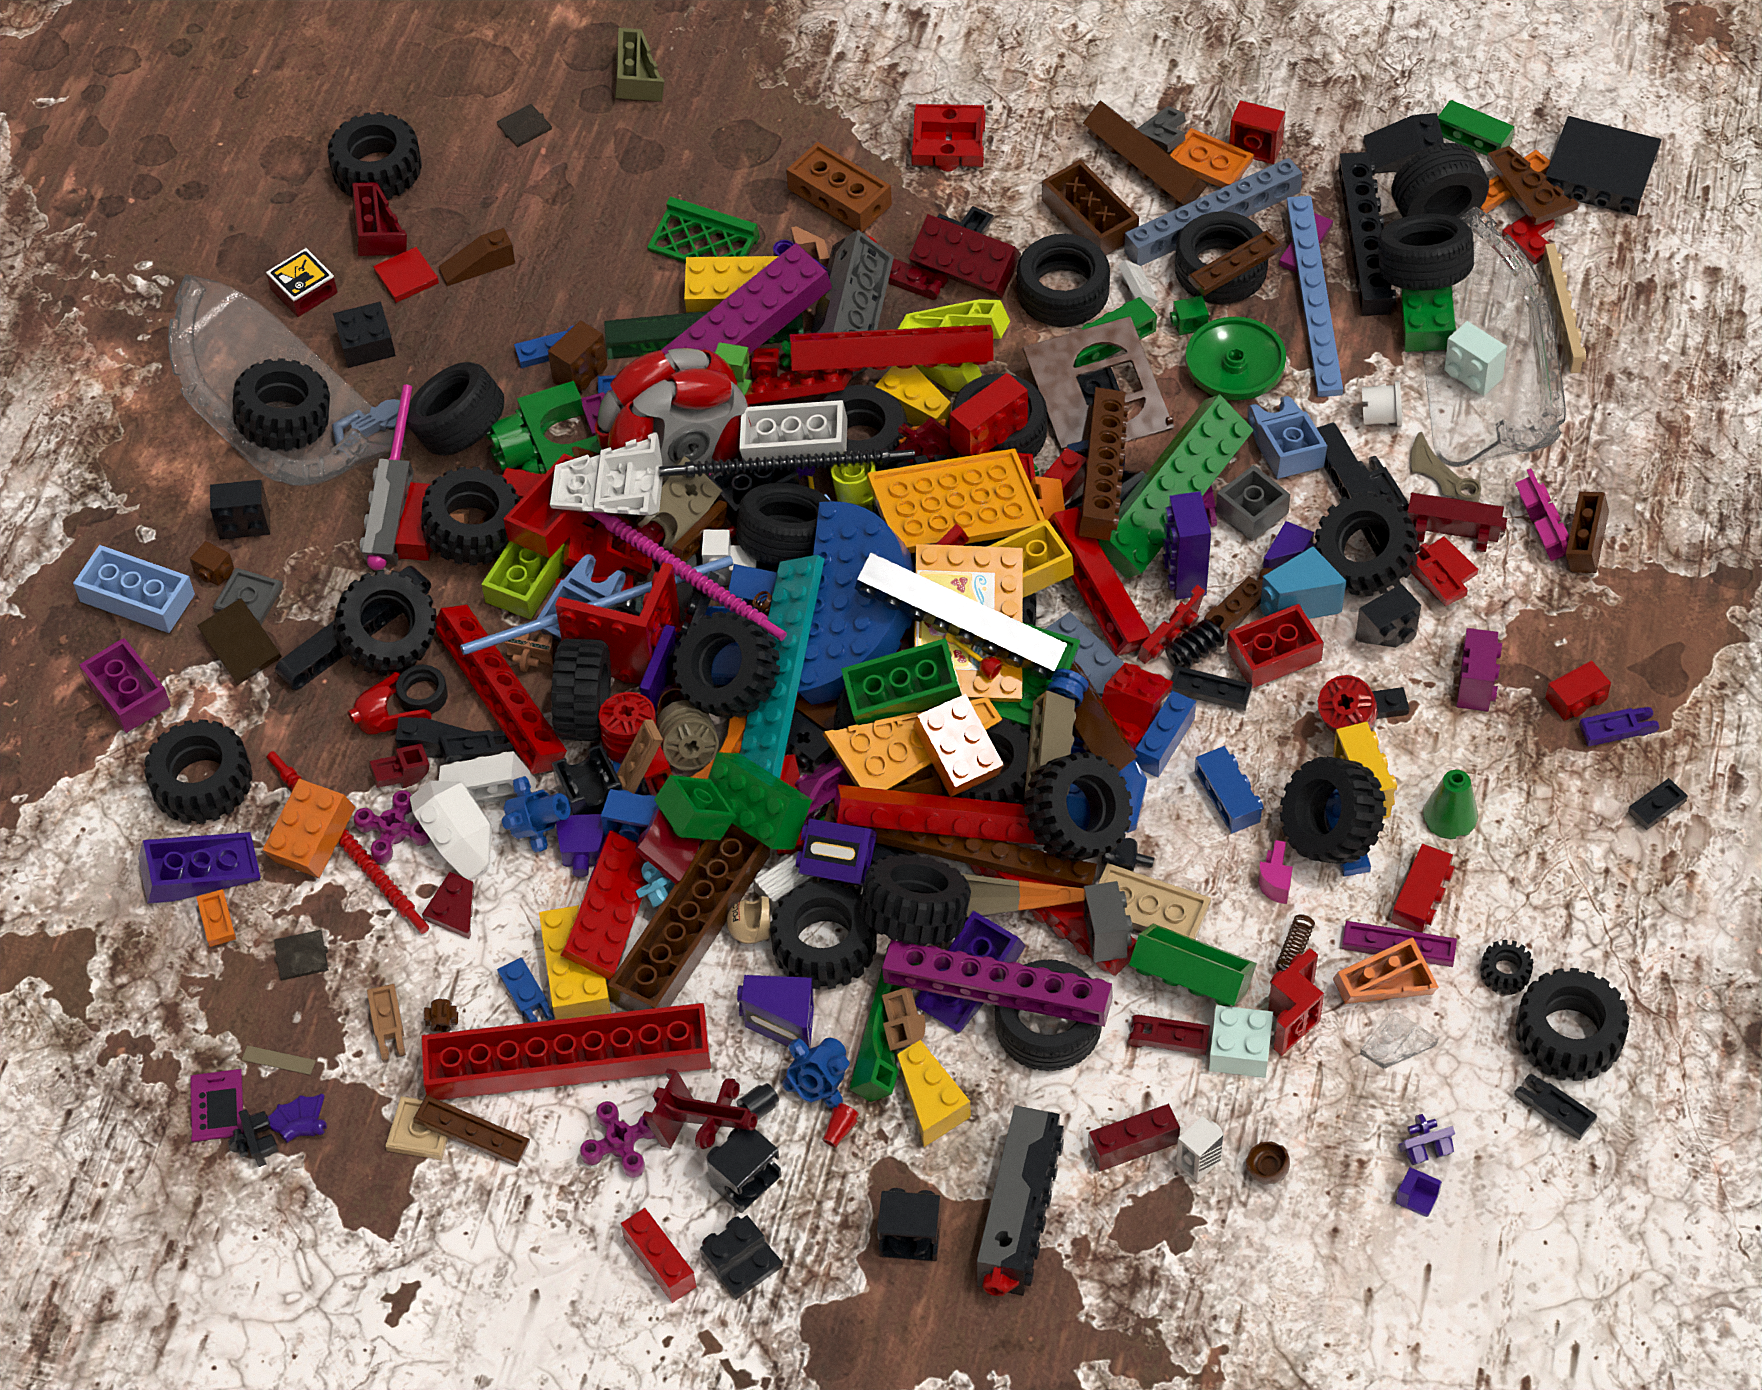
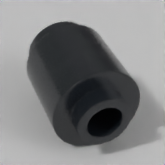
[736,1083,779,1120]

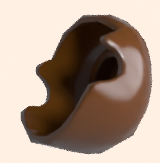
[1246,1141,1290,1185]

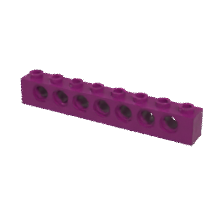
[882,940,1113,1027]

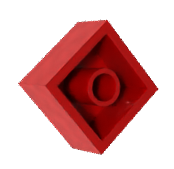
[1229,100,1286,165]

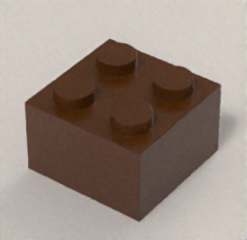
[548,320,608,393]

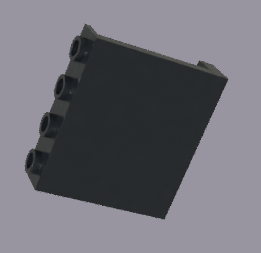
[1546,116,1662,216]

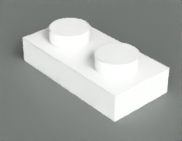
[1118,260,1158,307]

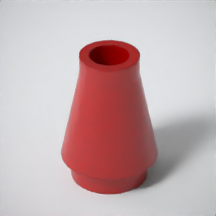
[822,1103,859,1148]

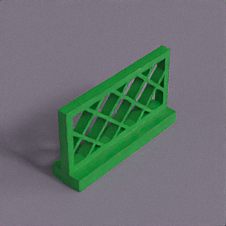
[647,196,760,263]

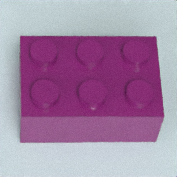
[79,638,171,733]

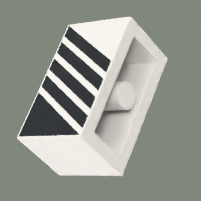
[1176,1116,1224,1183]

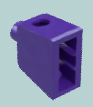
[555,814,605,877]

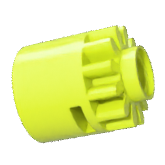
[831,462,876,512]

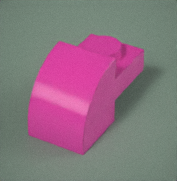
[1258,840,1293,904]

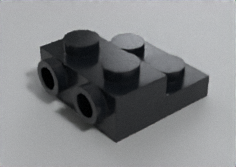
[700,1215,783,1300]

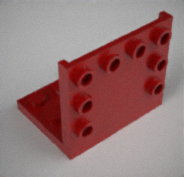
[555,562,681,684]

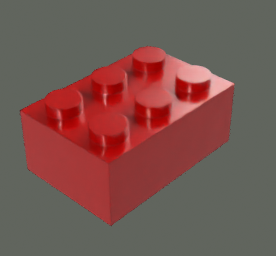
[950,373,1028,457]
[1227,604,1324,689]

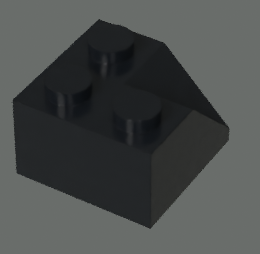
[1355,584,1421,648]

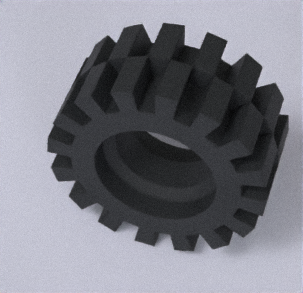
[1480,940,1534,995]

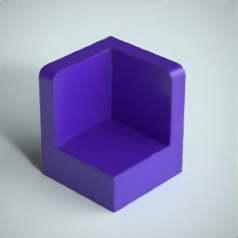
[1396,1167,1442,1217]

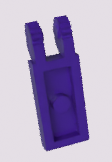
[1579,707,1659,747]

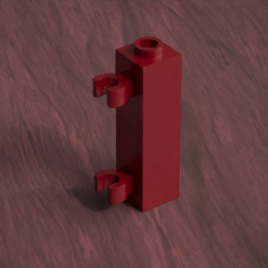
[1407,492,1507,552]

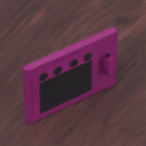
[190,1069,245,1142]

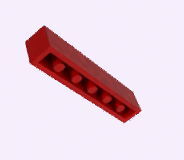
[1048,507,1151,656]

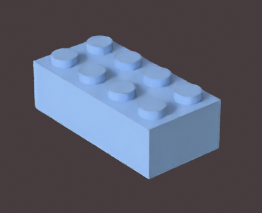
[73,545,195,633]

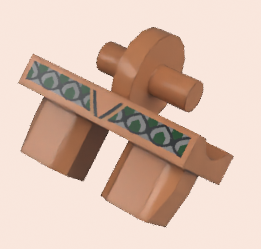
[504,633,555,672]

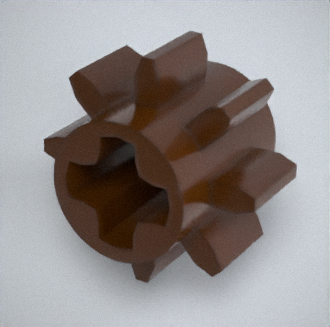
[424,999,458,1033]

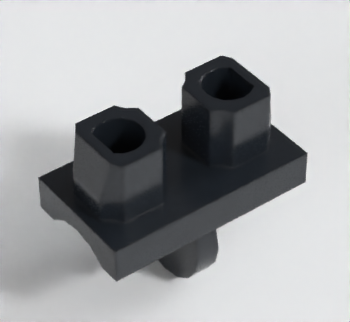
[228,1109,279,1167]

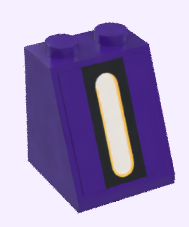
[796,819,877,886]
[737,975,814,1049]

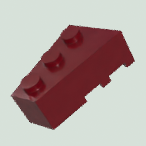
[352,182,407,256]

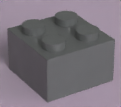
[1216,465,1290,541]
[1083,881,1133,963]

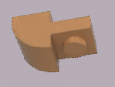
[882,988,926,1051]

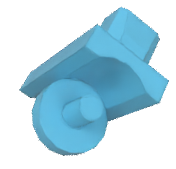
[636,861,675,908]

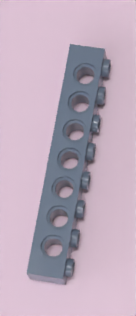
[1124,158,1302,266]

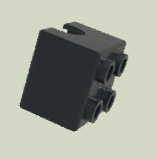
[551,744,622,815]
[706,1128,782,1213]
[877,1188,941,1261]

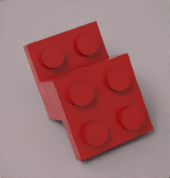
[563,513,652,577]
[1102,662,1173,751]
[1268,948,1324,1056]

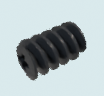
[1165,620,1225,669]

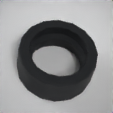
[396,664,448,714]

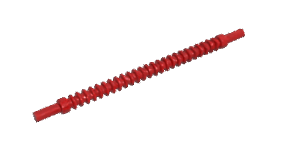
[266,751,429,934]

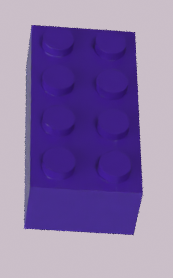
[1162,491,1211,600]

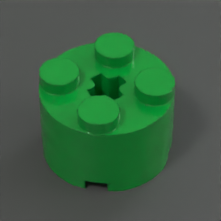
[485,413,535,471]

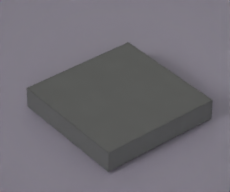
[213,568,283,625]

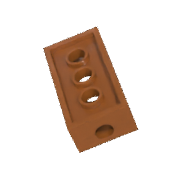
[786,141,892,232]

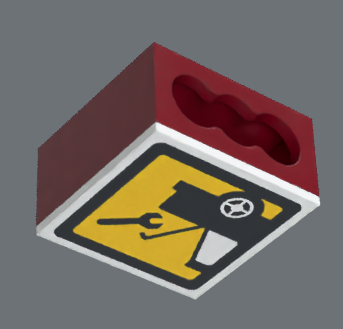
[266,248,338,317]

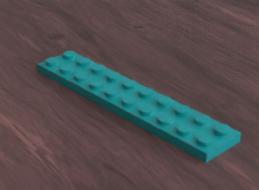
[740,555,825,779]

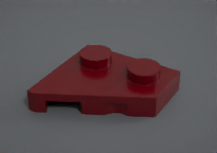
[422,872,475,939]

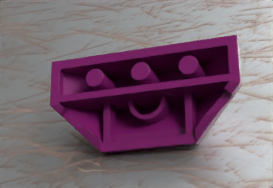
[795,759,856,825]

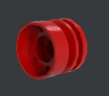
[1318,675,1378,735]
[598,692,656,764]

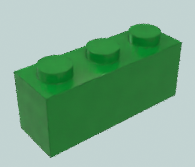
[1438,99,1515,156]

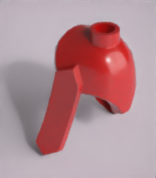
[347,672,432,734]

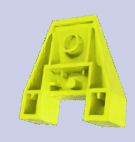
[898,299,1010,392]

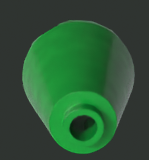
[1423,769,1478,839]

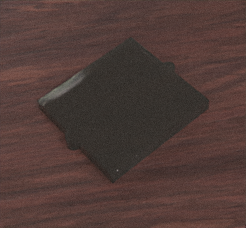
[497,104,552,148]
[274,929,329,981]

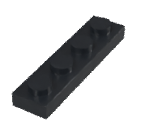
[667,571,720,671]

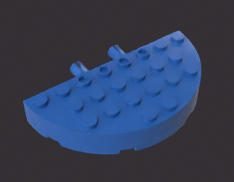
[798,501,915,705]

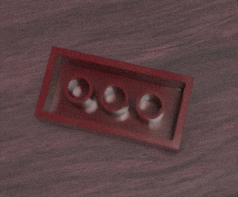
[908,214,1021,298]

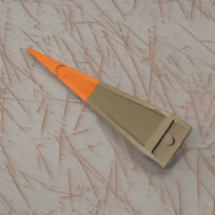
[960,873,1084,919]

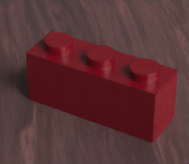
[1088,1103,1180,1172]

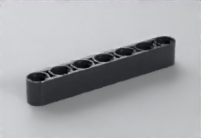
[1317,422,1390,557]
[275,566,431,690]

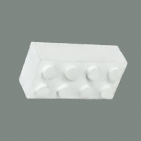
[740,400,847,461]

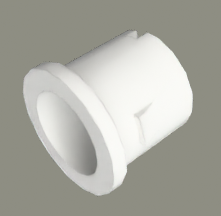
[1362,381,1402,426]

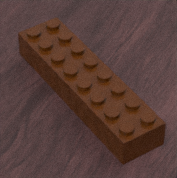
[607,823,771,1011]

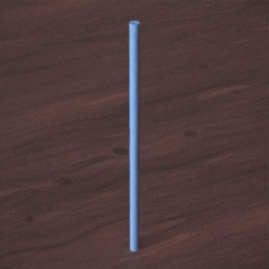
[460,555,733,655]

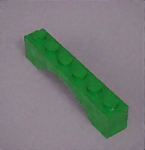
[849,940,927,1102]

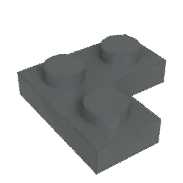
[1137,106,1186,152]

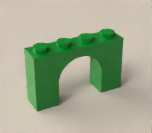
[515,381,602,474]

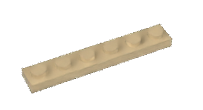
[1542,243,1586,373]

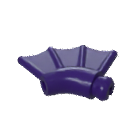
[268,1094,327,1143]

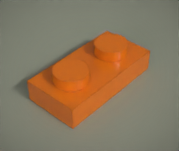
[196,889,236,947]

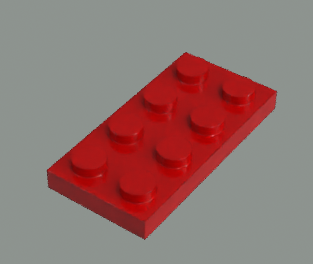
[745,368,853,405]

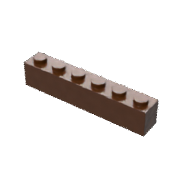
[1083,100,1207,207]
[1069,660,1138,771]

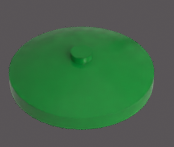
[1185,317,1286,400]

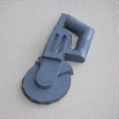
[332,399,407,451]

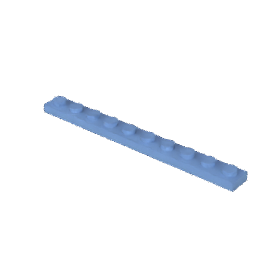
[1286,196,1343,397]

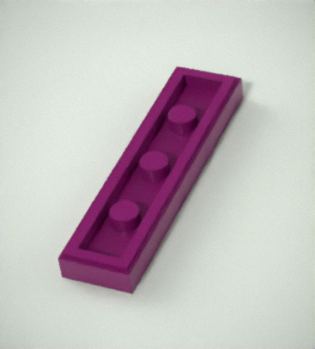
[1342,921,1457,967]

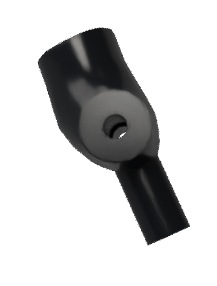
[1101,838,1155,871]

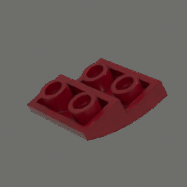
[635,808,701,884]

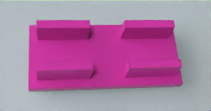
[1515,468,1569,562]

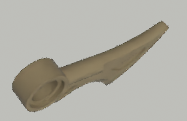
[1411,432,1481,502]

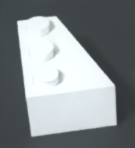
[439,751,536,807]

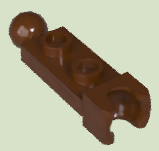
[1204,567,1274,640]

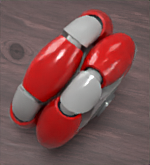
[595,348,751,466]

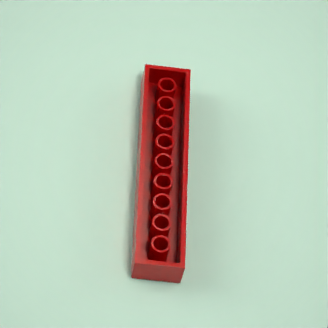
[421,1003,711,1100]

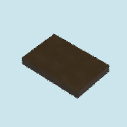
[197,598,282,685]

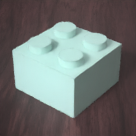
[1444,321,1507,396]
[1209,1005,1273,1078]

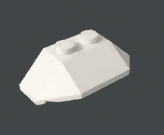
[410,780,492,880]

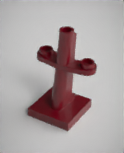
[642,1068,758,1149]

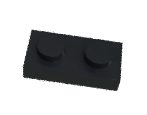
[1628,778,1688,830]

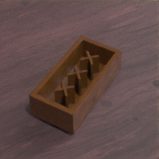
[1042,159,1139,255]

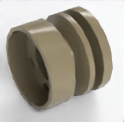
[656,700,719,771]

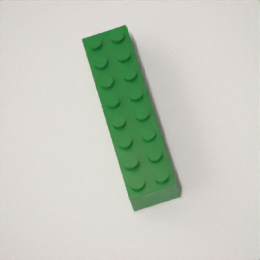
[1096,394,1253,579]

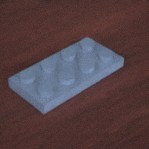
[1045,612,1124,699]

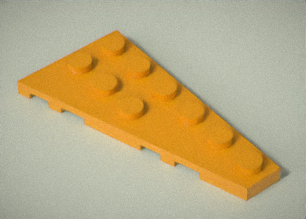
[823,697,1002,790]

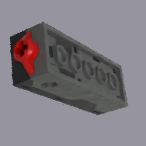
[811,230,894,378]
[977,1105,1064,1296]

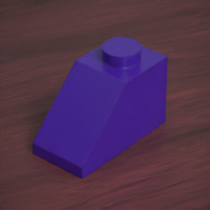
[1263,521,1315,569]

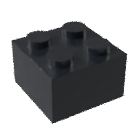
[333,301,396,368]
[210,480,270,540]

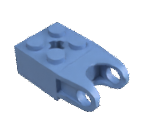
[1247,396,1327,479]
[537,554,626,642]

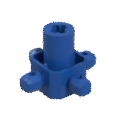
[501,776,571,853]
[782,1038,850,1109]

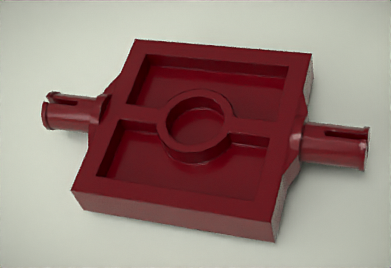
[895,417,960,465]

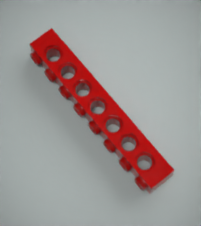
[435,605,567,774]

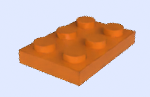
[1170,128,1254,188]

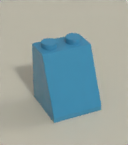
[1260,547,1346,619]

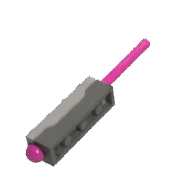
[360,384,414,571]

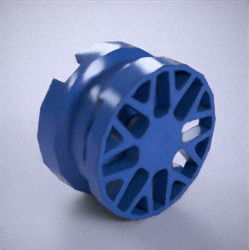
[1046,668,1089,707]

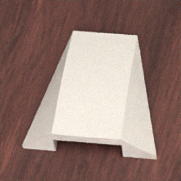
[550,432,663,515]

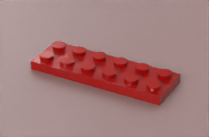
[560,830,648,980]

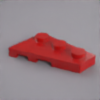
[1137,584,1205,664]

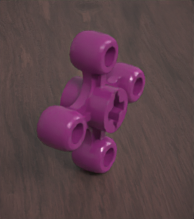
[353,790,431,864]
[580,1101,656,1178]

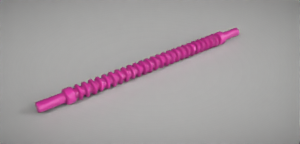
[588,512,787,641]

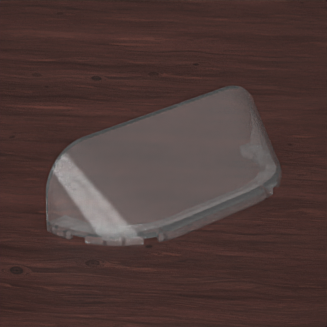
[1423,206,1566,467]
[168,274,405,486]

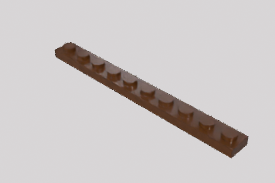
[824,803,1097,888]

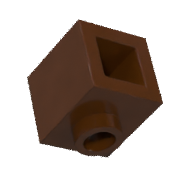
[190,541,234,586]

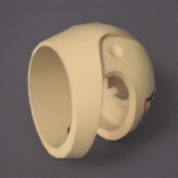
[727,896,770,944]

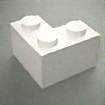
[702,530,757,587]

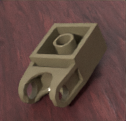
[636,456,722,551]

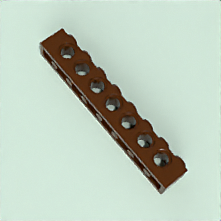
[1079,387,1129,541]

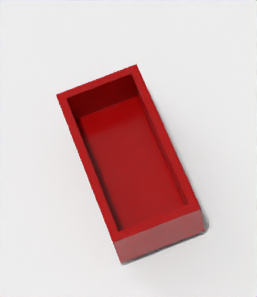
[503,453,589,558]

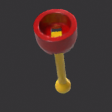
[945,633,1003,680]

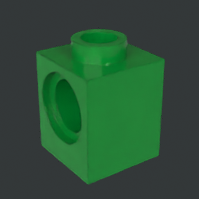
[1170,296,1209,336]

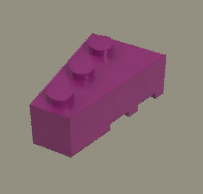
[1456,628,1502,712]

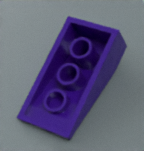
[138,832,261,904]
[915,910,1026,1033]

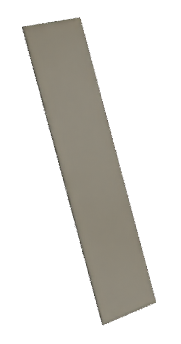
[242,1045,316,1075]

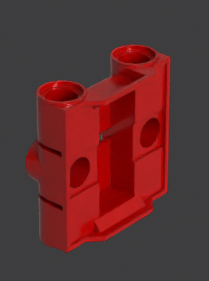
[911,104,986,172]

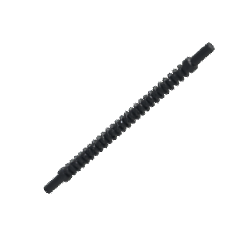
[658,448,915,478]

